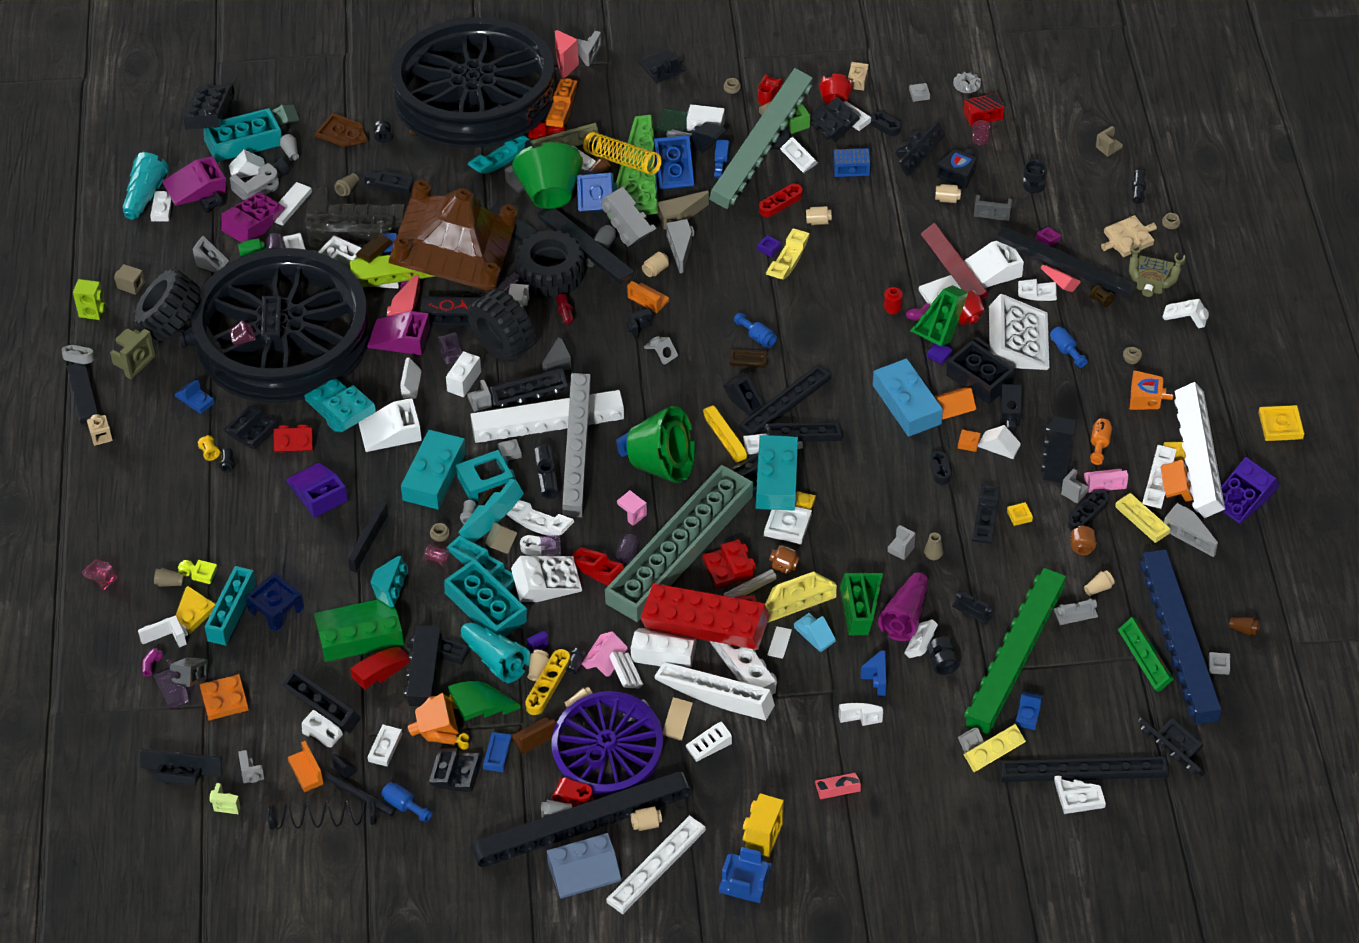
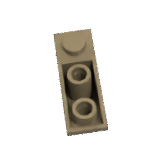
[657,191,709,229]

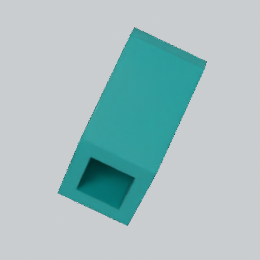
[371,556,408,607]

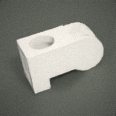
[302,710,343,748]

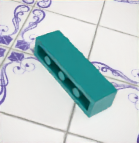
[204,566,256,646]

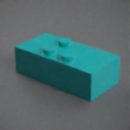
[203,108,281,162]
[401,430,466,510]
[756,435,798,511]
[444,559,527,637]

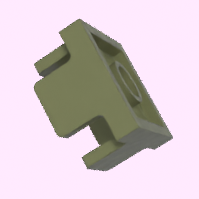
[110,329,155,379]

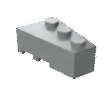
[600,187,656,247]

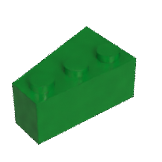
[910,285,968,346]
[840,573,883,635]

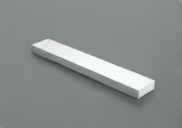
[606,815,706,914]

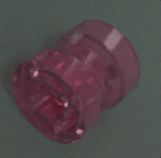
[972,120,990,145]

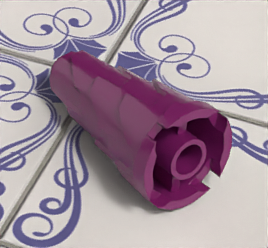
[878,573,929,641]

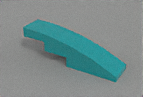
[459,479,524,543]
[446,536,516,592]

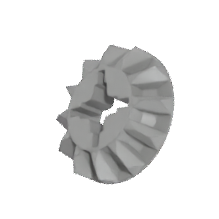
[953,72,981,93]

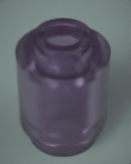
[266,233,284,250]
[616,534,639,564]

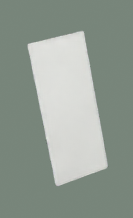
[768,626,792,659]

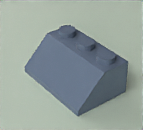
[547,833,621,899]

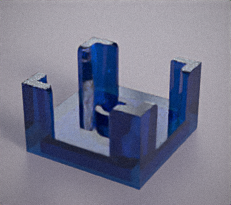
[245,573,304,632]

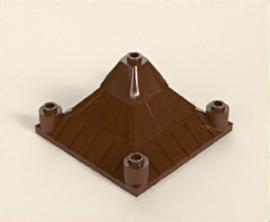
[388,180,518,291]

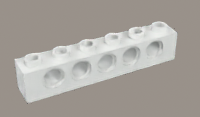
[710,641,777,695]

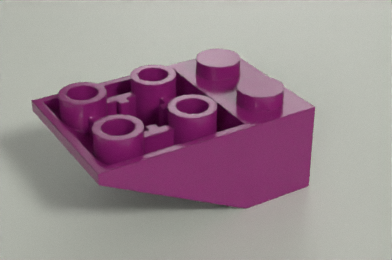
[162,156,226,206]
[221,192,285,243]
[368,311,430,355]

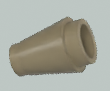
[335,173,359,196]
[924,533,944,560]
[154,567,184,587]

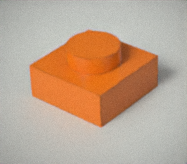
[958,430,981,452]

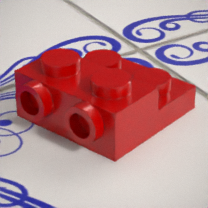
[702,539,755,589]

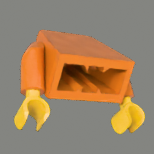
[408,693,469,750]

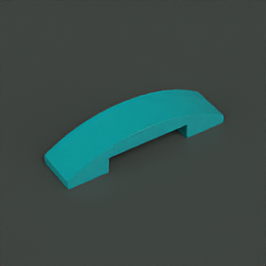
[468,135,530,173]

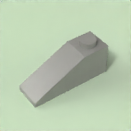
[666,219,694,273]
[1164,503,1218,557]

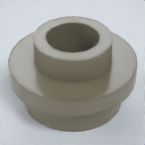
[724,78,741,94]
[1162,213,1180,229]
[1123,347,1142,364]
[430,523,450,542]

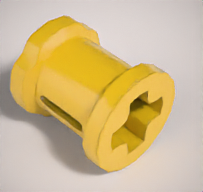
[198,435,220,461]

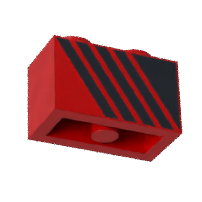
[964,93,1004,126]

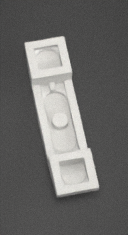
[1142,445,1176,509]
[506,500,574,536]

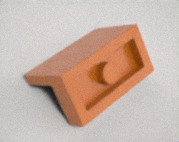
[627,281,669,313]
[934,387,976,419]
[1160,460,1193,502]
[288,741,323,792]

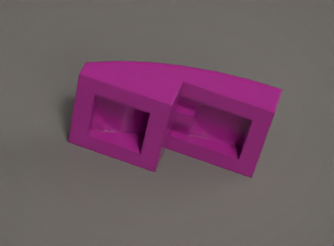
[1032,227,1062,259]

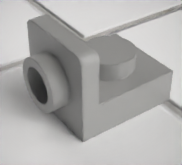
[238,750,264,783]

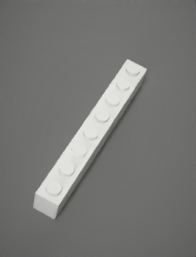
[1174,382,1225,518]
[471,390,624,443]

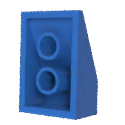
[654,135,694,190]

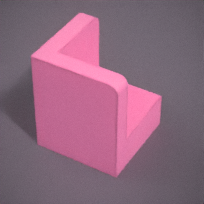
[617,491,647,526]

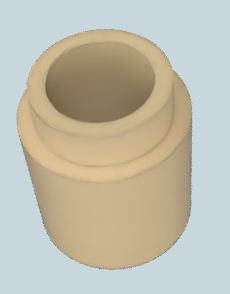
[935,184,961,203]
[806,206,832,225]
[642,252,669,277]
[630,806,662,831]

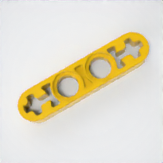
[703,405,747,463]
[525,649,570,715]

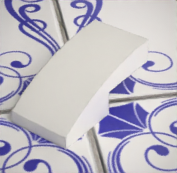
[1018,279,1057,301]
[839,703,883,726]

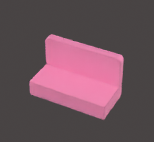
[1084,469,1128,493]
[582,631,627,677]

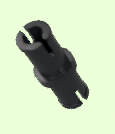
[1132,170,1146,204]

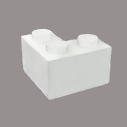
[319,236,361,270]

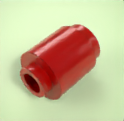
[884,287,903,314]

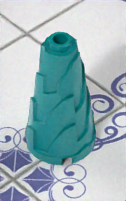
[123,152,169,220]
[461,622,531,683]

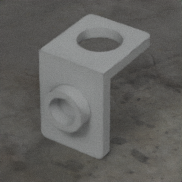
[644,336,678,364]

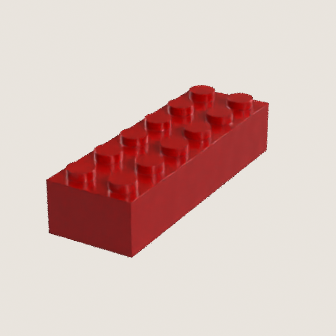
[640,583,770,650]

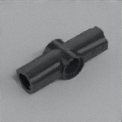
[535,444,558,499]

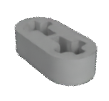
[62,345,94,364]

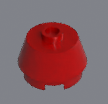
[819,74,853,104]
[958,290,984,326]

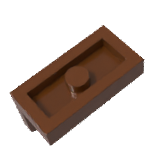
[512,717,557,754]

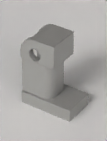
[230,163,279,200]

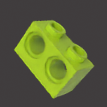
[73,279,107,320]

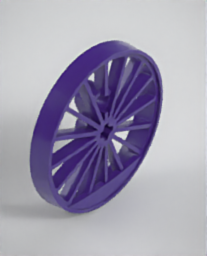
[552,691,663,796]

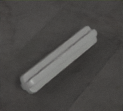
[724,569,776,598]

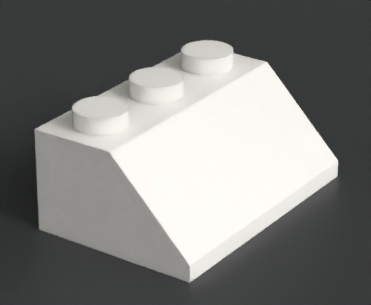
[631,628,698,669]

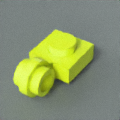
[178,560,217,584]

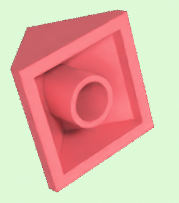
[555,30,579,79]

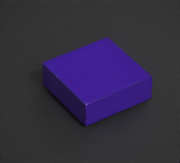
[757,235,782,257]
[927,344,953,365]
[527,631,549,654]

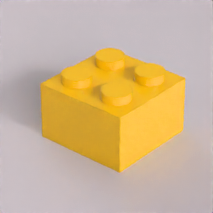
[743,793,784,857]

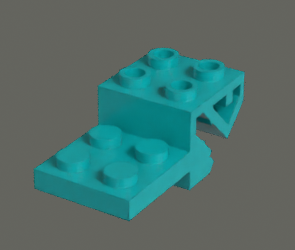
[304,378,376,432]

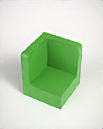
[787,104,810,134]

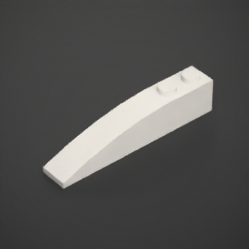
[654,662,775,720]

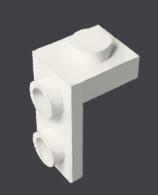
[1163,299,1209,328]
[138,615,188,647]

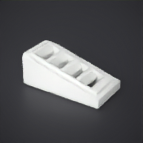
[686,722,732,762]

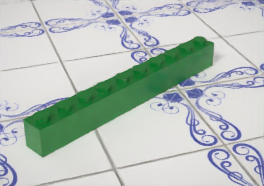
[964,568,1066,735]

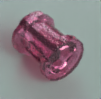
[424,544,449,566]

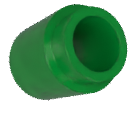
[238,238,265,257]

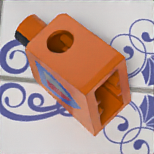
[1129,371,1174,410]

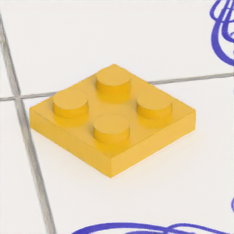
[1259,405,1304,441]

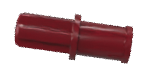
[556,294,574,325]

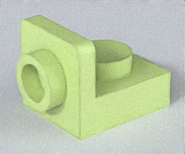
[210,783,241,814]

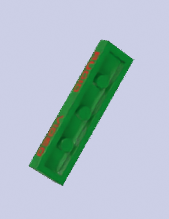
[1118,617,1174,692]

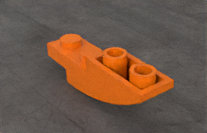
[546,78,577,127]

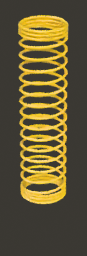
[583,132,661,175]

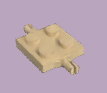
[1101,215,1157,257]

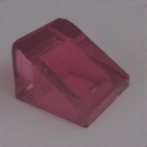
[229,321,255,345]

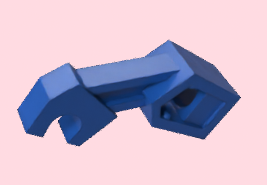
[714,140,730,178]

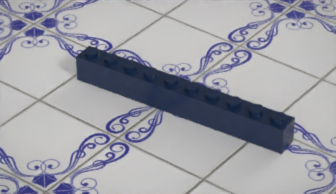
[1139,550,1221,725]

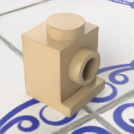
[848,62,869,91]
[87,414,112,446]

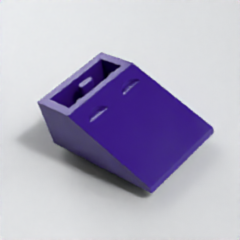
[1221,457,1280,524]
[286,463,348,518]

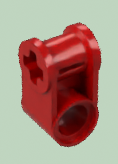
[757,74,783,105]
[552,778,594,807]

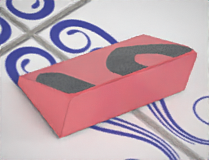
[815,773,861,799]

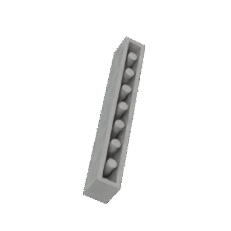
[562,373,590,517]

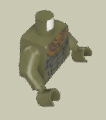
[1129,244,1186,297]

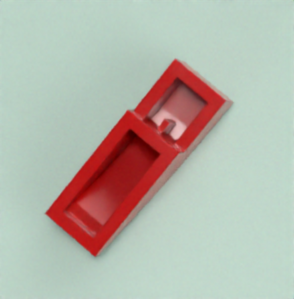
[571,547,624,586]
[350,647,410,690]

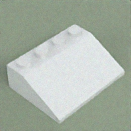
[989,294,1049,370]

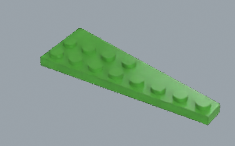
[607,115,658,219]

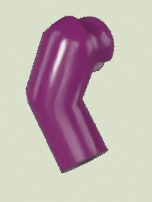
[906,303,930,321]
[142,649,163,677]

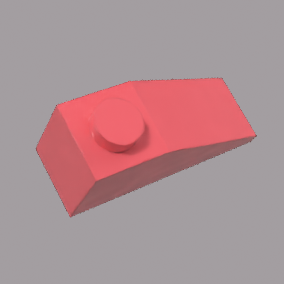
[387,275,421,317]

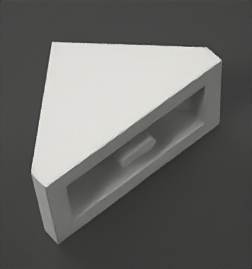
[229,150,265,178]
[978,425,1021,459]

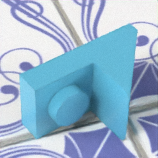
[794,613,836,652]

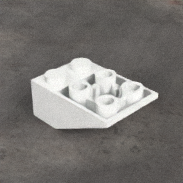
[964,241,1024,288]
[358,398,422,452]
[511,556,582,602]

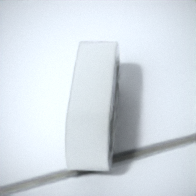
[520,535,557,556]

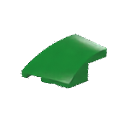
[448,681,521,721]

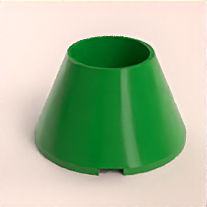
[512,142,583,209]
[627,406,695,483]

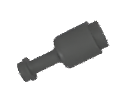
[584,225,616,267]

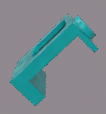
[456,450,516,503]

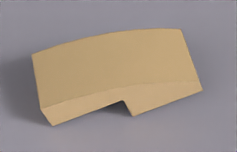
[663,697,693,741]

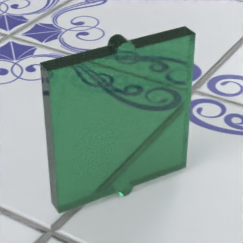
[655,108,688,133]

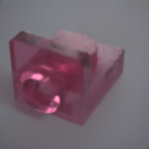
[81,559,117,590]

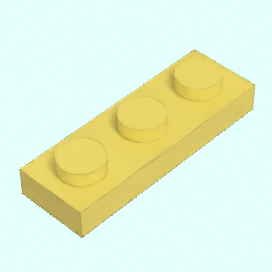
[1115,493,1170,543]
[963,724,1026,772]

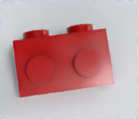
[274,425,314,453]

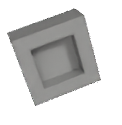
[909,83,930,102]
[498,439,522,461]
[1208,652,1230,675]
[958,728,984,753]

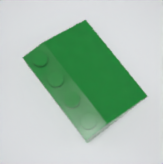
[314,599,404,662]

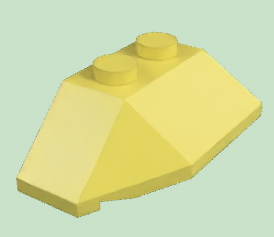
[765,572,837,623]

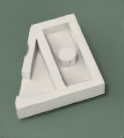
[1054,776,1106,814]

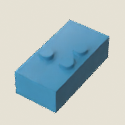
[873,358,943,437]

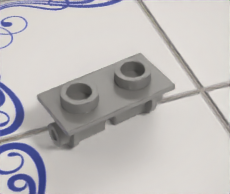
[1054,599,1098,625]

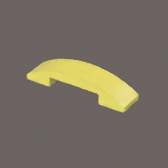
[766,229,810,279]

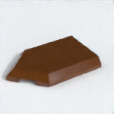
[314,113,368,147]

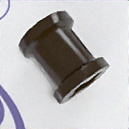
[1090,284,1114,308]

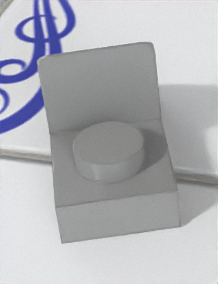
[577,31,602,66]

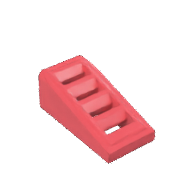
[1041,265,1080,292]

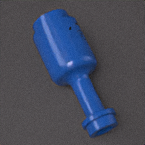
[734,312,777,348]
[1050,326,1087,368]
[382,782,432,823]

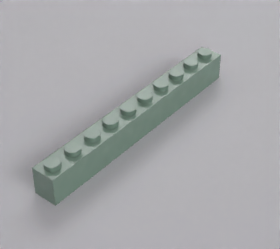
[709,68,813,209]

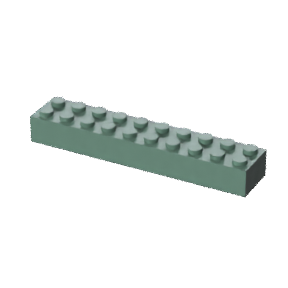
[605,465,753,622]

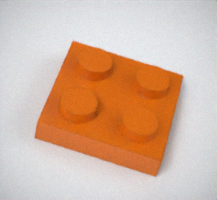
[200,674,248,720]

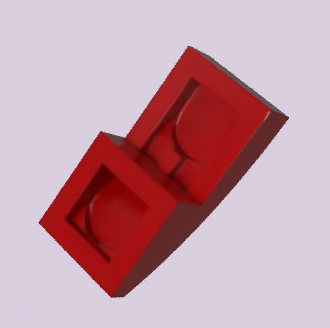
[528,122,566,141]

